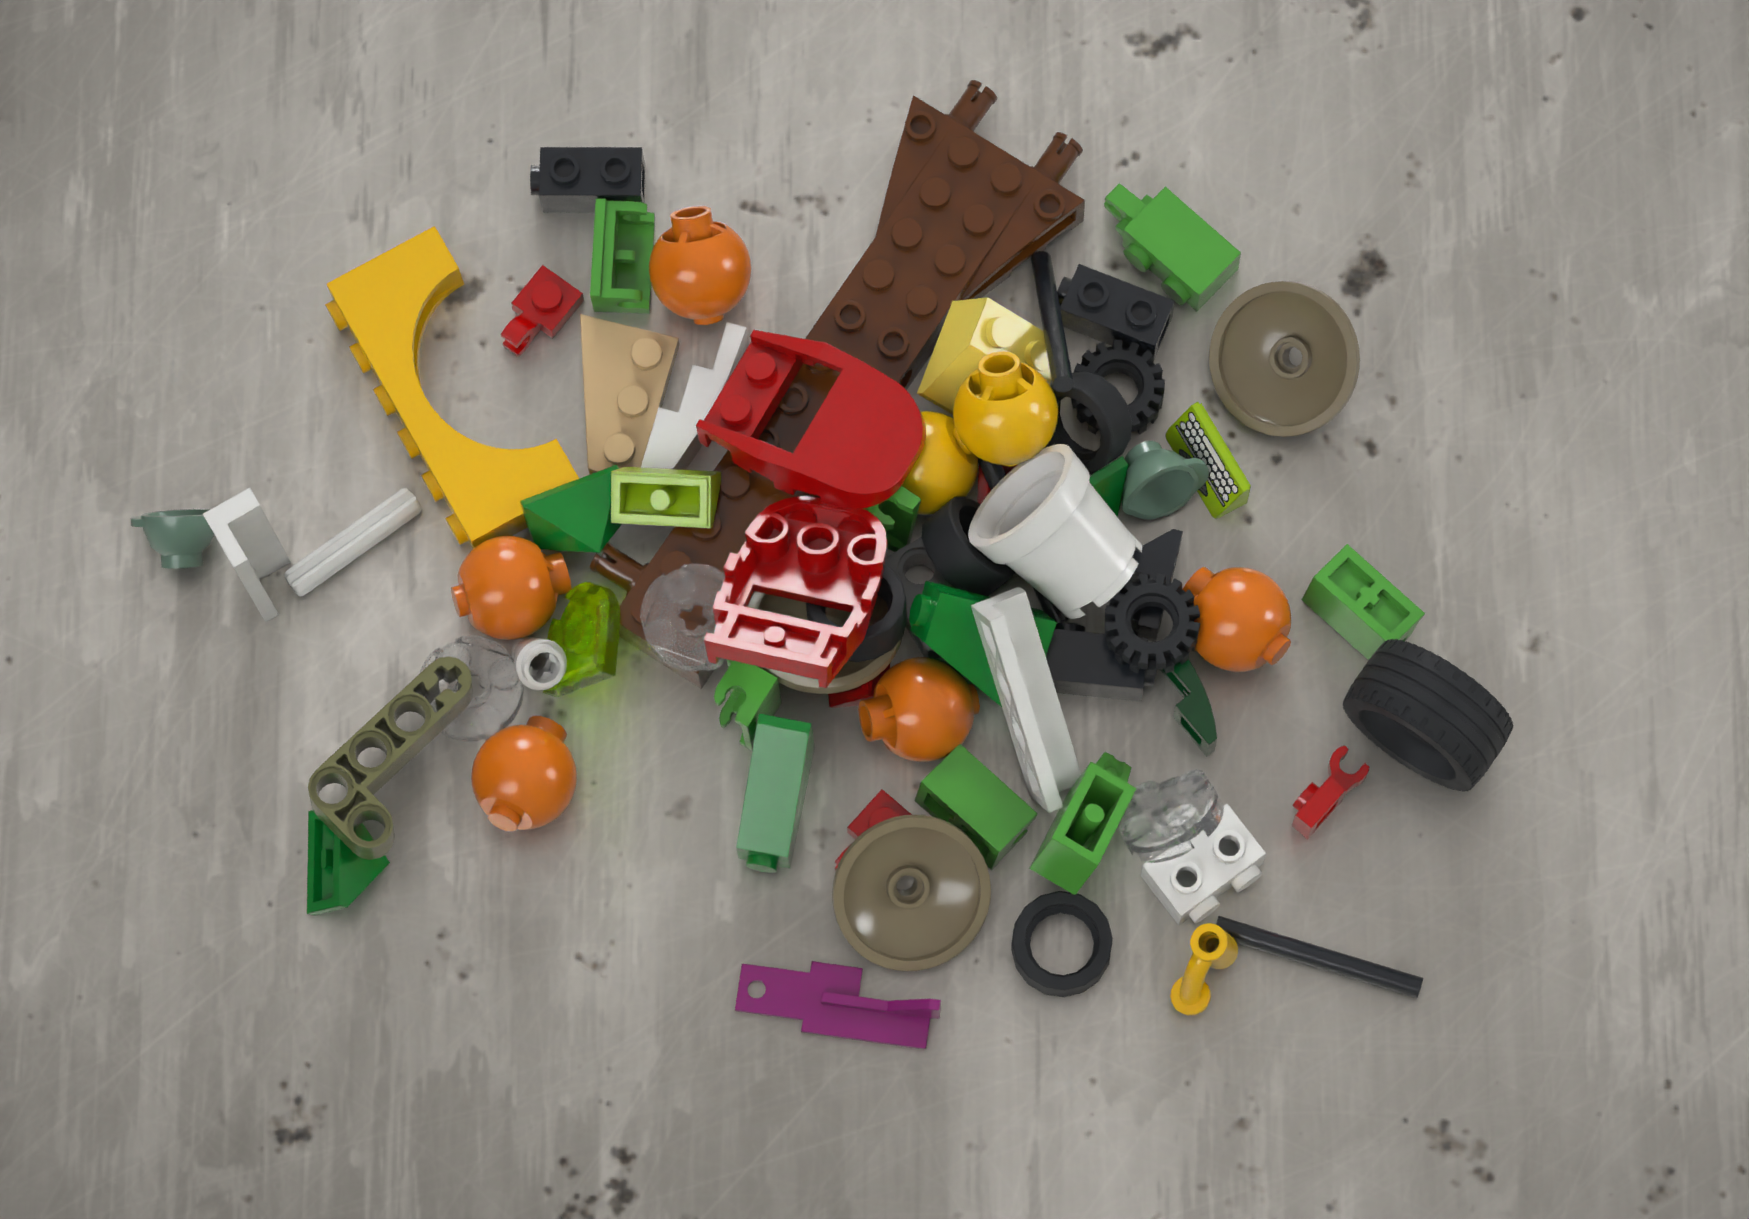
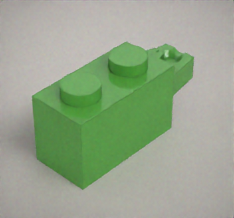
[1104,183,1241,311]
[1029,752,1137,895]

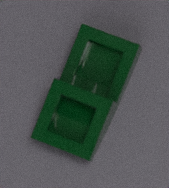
[1159,659,1217,757]

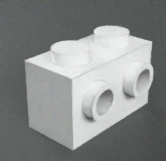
[1141,804,1266,926]

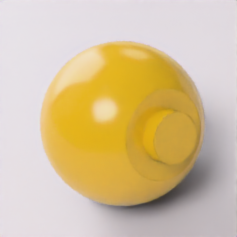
[953,351,1058,466]
[902,411,978,515]

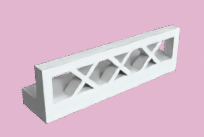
[203,488,291,622]
[971,587,1081,813]

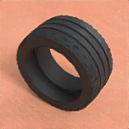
[1342,639,1514,792]

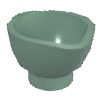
[1122,441,1209,520]
[130,509,214,569]

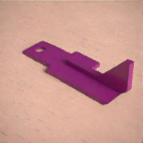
[735,961,941,1049]

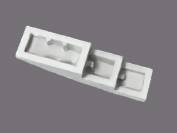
[641,322,749,470]

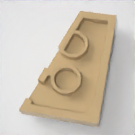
[580,314,680,474]

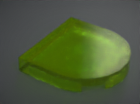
[543,582,621,697]

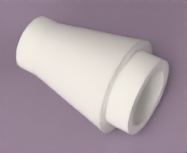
[511,636,567,690]

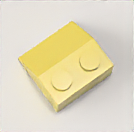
[917,297,1052,415]

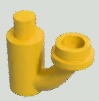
[1170,923,1238,1016]

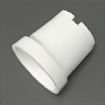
[968,444,1142,619]

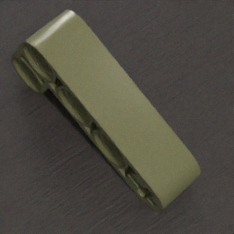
[308,656,473,860]

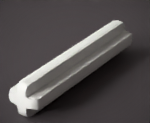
[284,488,422,596]

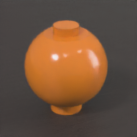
[649,206,751,325]
[451,536,572,640]
[1183,567,1291,672]
[858,657,980,762]
[471,716,577,832]

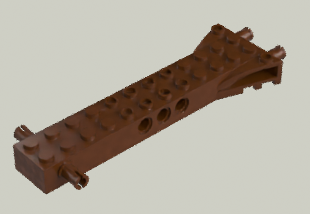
[590,80,1085,689]

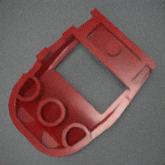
[696,330,926,509]
[704,496,887,688]

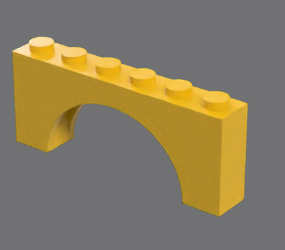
[325,226,579,549]

